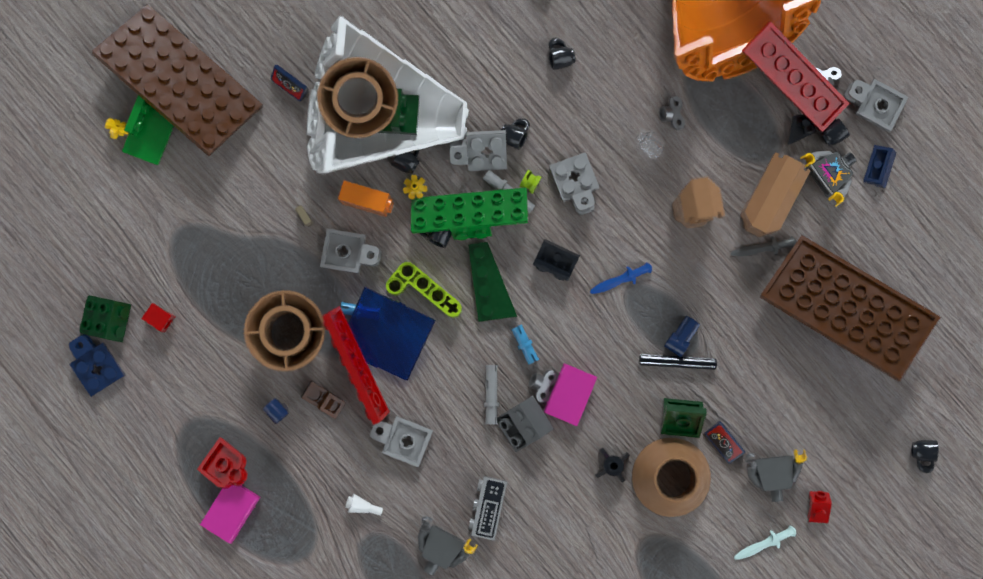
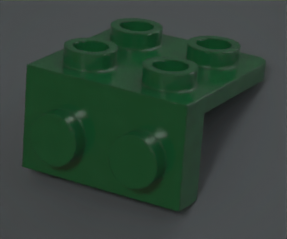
[79,295,132,342]

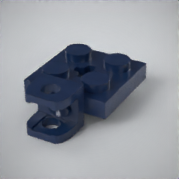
[69,334,125,397]

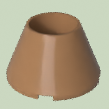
[317,57,398,138]
[244,291,325,371]
[632,438,711,517]

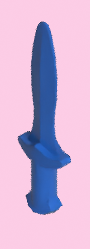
[590,262,652,294]

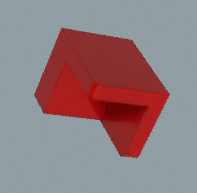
[141,303,176,333]

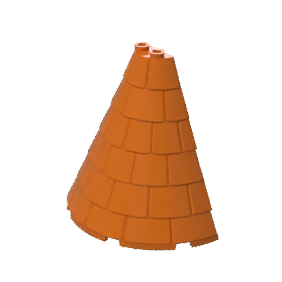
[672,0,821,81]

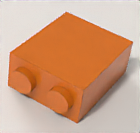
[338,180,394,217]

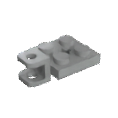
[844,79,908,132]
[450,130,507,171]
[549,152,599,215]
[320,229,382,274]
[370,416,433,467]

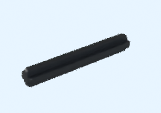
[639,354,717,370]

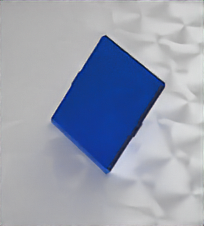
[348,287,436,381]

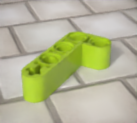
[386,262,462,318]

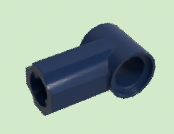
[664,315,700,357]
[262,398,289,425]

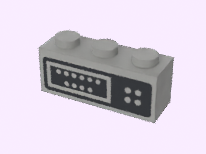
[468,476,507,541]

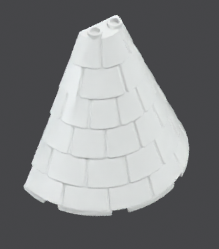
[307,16,469,174]

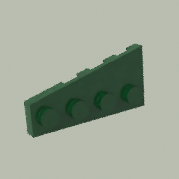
[468,242,517,322]

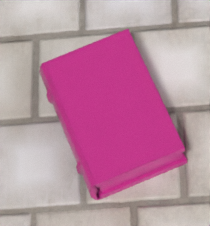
[543,363,597,426]
[200,485,261,544]

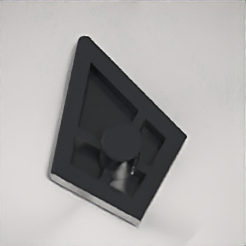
[788,115,816,145]

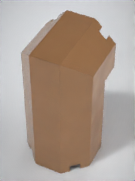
[740,152,810,237]
[672,177,725,229]

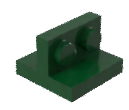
[378,89,420,135]
[661,398,707,438]

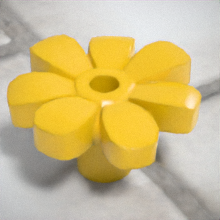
[104,118,128,139]
[403,175,428,199]

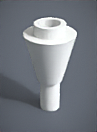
[345,494,383,516]

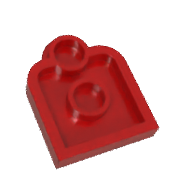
[197,437,247,489]

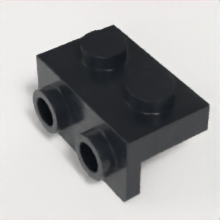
[533,239,580,281]

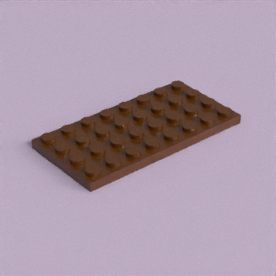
[92,4,263,156]
[760,235,941,382]

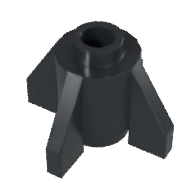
[595,448,630,483]

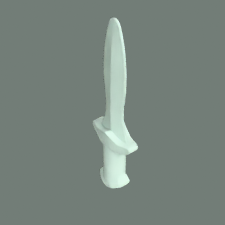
[734,525,796,560]

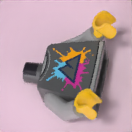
[800,151,857,207]

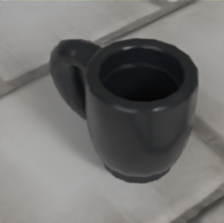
[548,38,576,70]
[501,118,530,150]
[820,118,850,146]
[391,150,420,174]
[419,230,452,248]
[911,440,939,473]

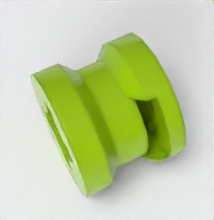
[519,170,542,194]

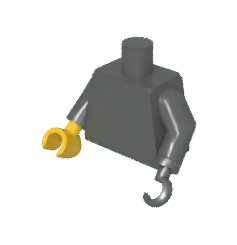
[744,449,807,502]
[418,516,478,576]

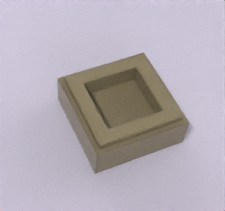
[295,205,314,227]

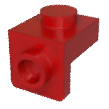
[807,491,832,523]

